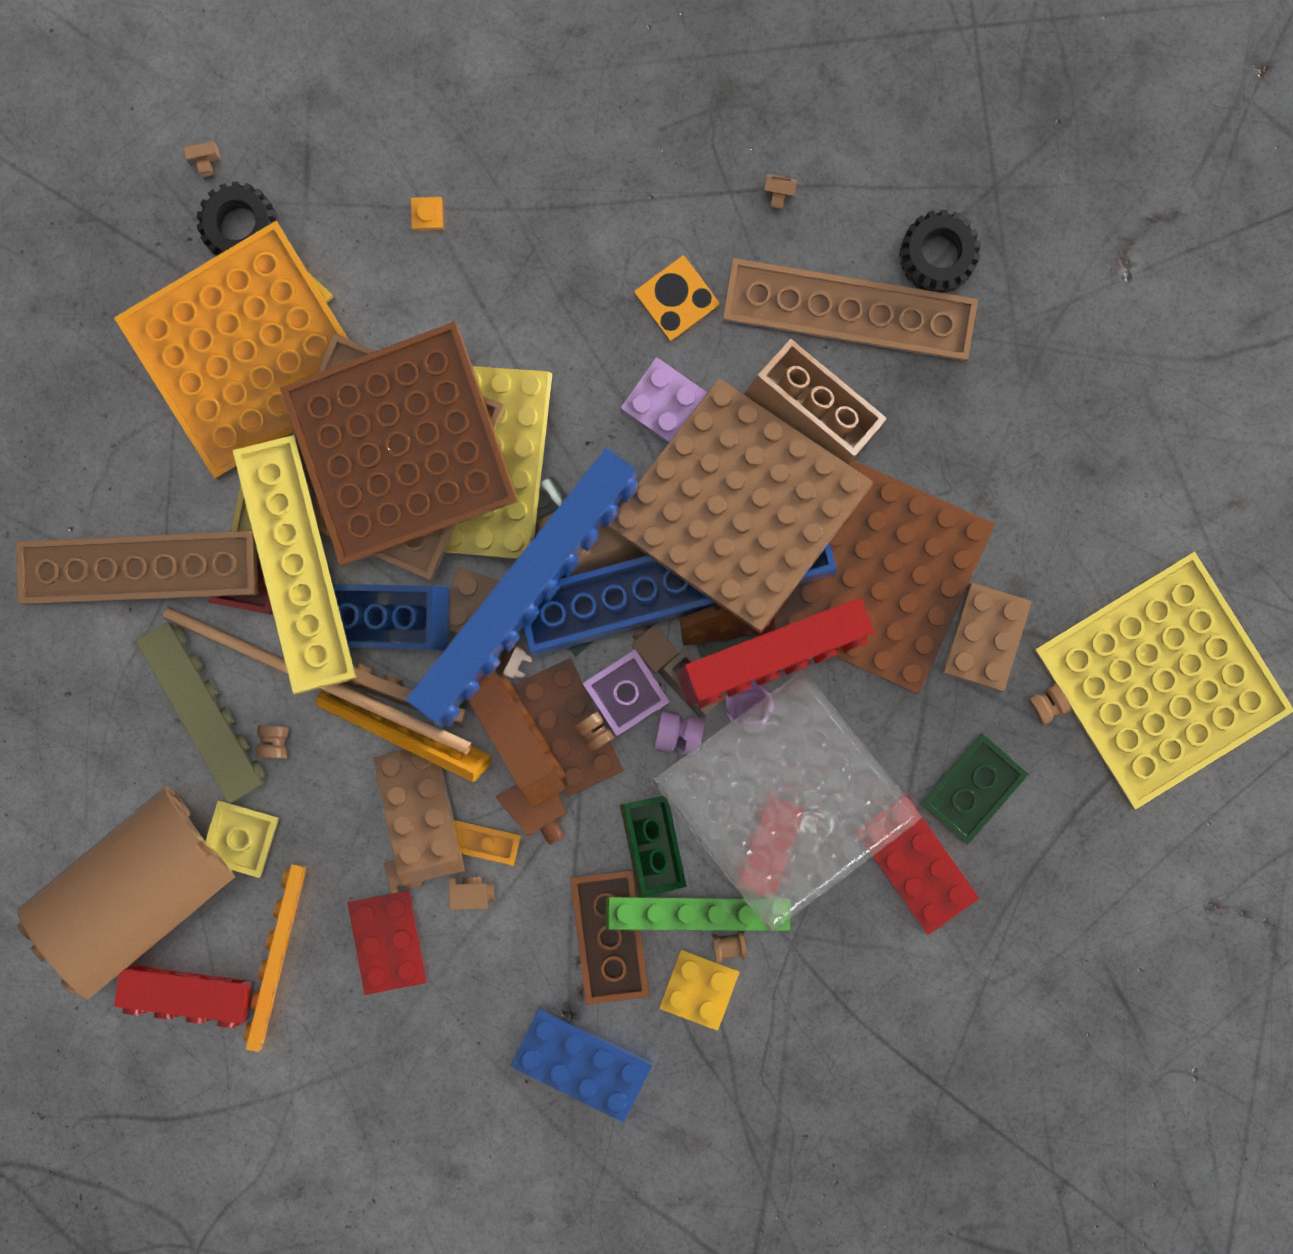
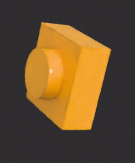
[411,197,443,231]

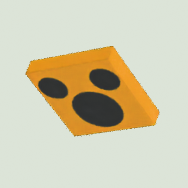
[634,255,721,342]

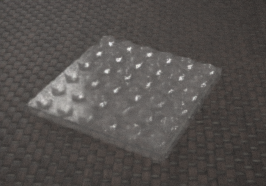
[653,669,922,933]

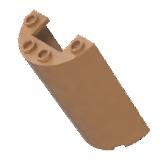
[17,786,235,1000]

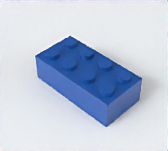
[332,584,450,650]
[510,1007,652,1123]

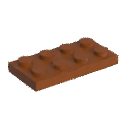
[514,658,624,797]

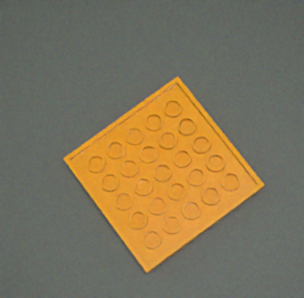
[114,220,348,479]

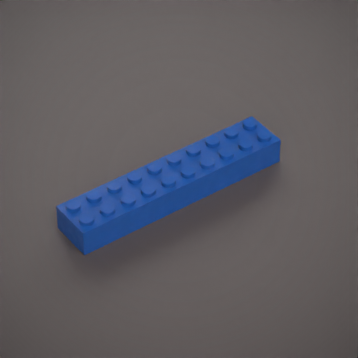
[406,447,638,729]
[523,542,837,657]

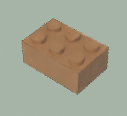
[940,583,1032,692]

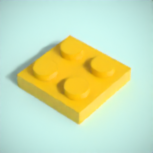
[659,949,740,1031]

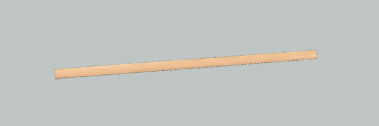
[163,607,472,754]

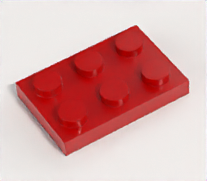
[347,890,427,995]

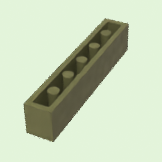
[135,622,266,804]

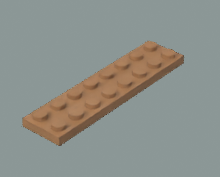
[722,258,978,362]
[16,531,258,604]

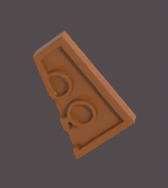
[679,606,776,646]

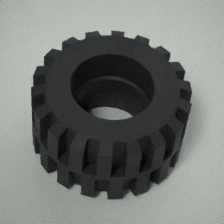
[196,182,279,256]
[899,210,981,293]

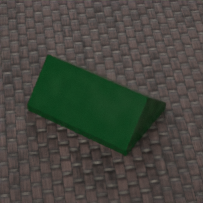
[620,795,687,898]

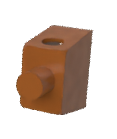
[496,784,567,845]

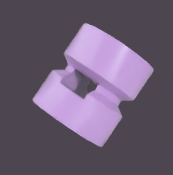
[654,710,706,758]

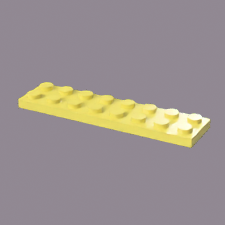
[233,435,356,695]

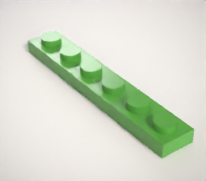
[605,897,790,931]

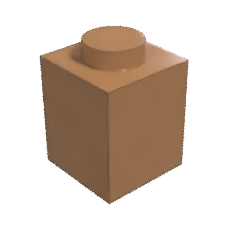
[631,625,679,674]

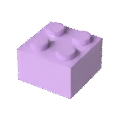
[620,357,707,445]
[582,649,670,737]

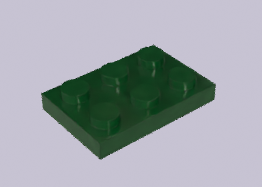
[919,733,1029,845]

